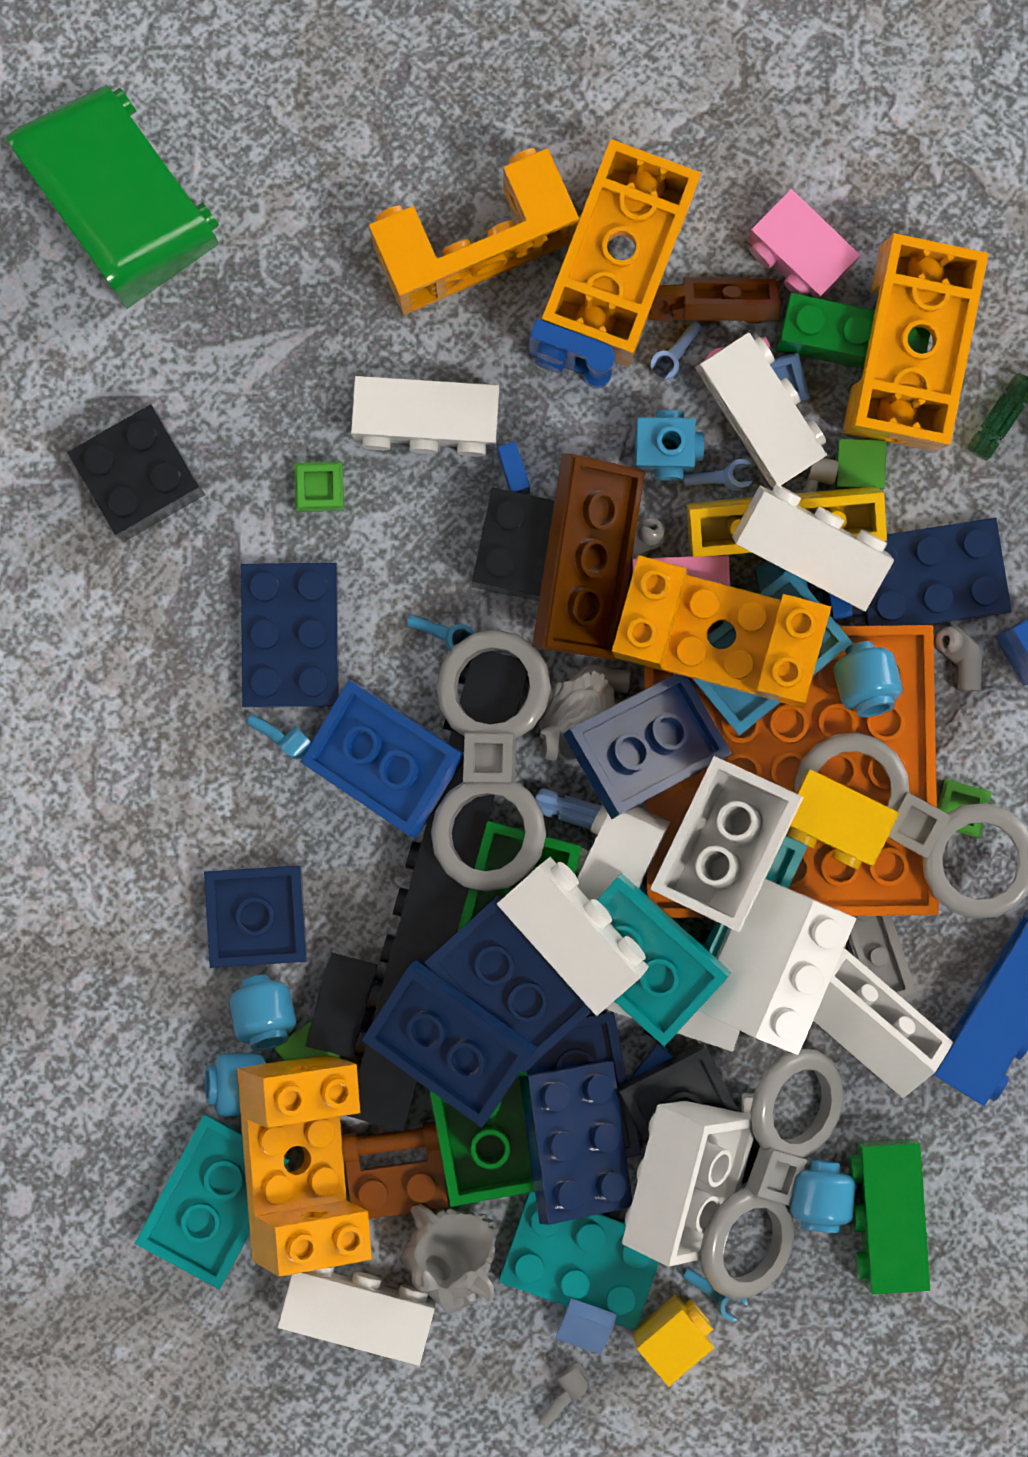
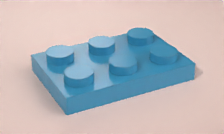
[693,571,853,736]

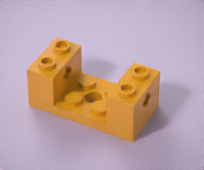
[542,139,701,367]
[369,148,579,316]
[842,233,989,452]
[612,555,831,708]
[237,1054,372,1277]

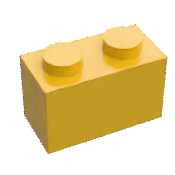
[787,769,899,870]
[632,1293,714,1387]

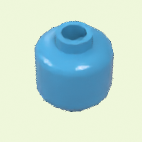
[833,641,903,717]
[229,975,296,1050]
[205,1053,266,1117]
[790,1160,856,1233]

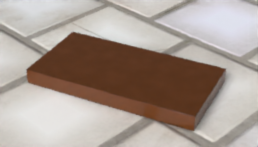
[532,453,645,660]

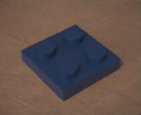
[204,865,308,968]

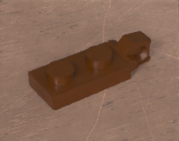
[647,277,781,324]

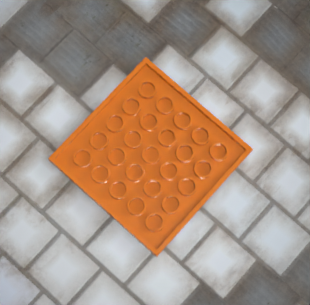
[644,625,939,918]

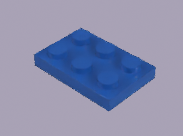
[300,680,464,838]

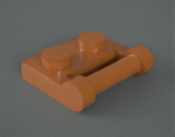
[341,1121,449,1219]

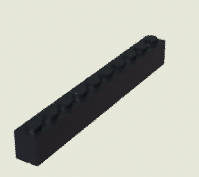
[347,651,528,1131]

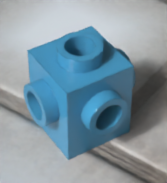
[634,410,704,481]

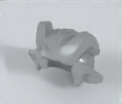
[523,671,622,761]
[400,1204,498,1313]

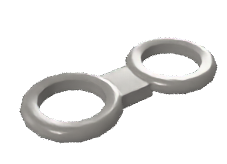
[431,630,551,892]
[794,732,1028,919]
[700,1049,844,1299]

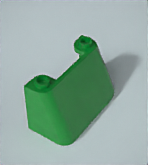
[4,85,219,309]

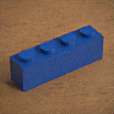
[933,909,1028,1107]

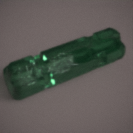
[967,373,1028,461]

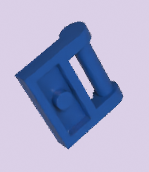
[529,319,615,389]

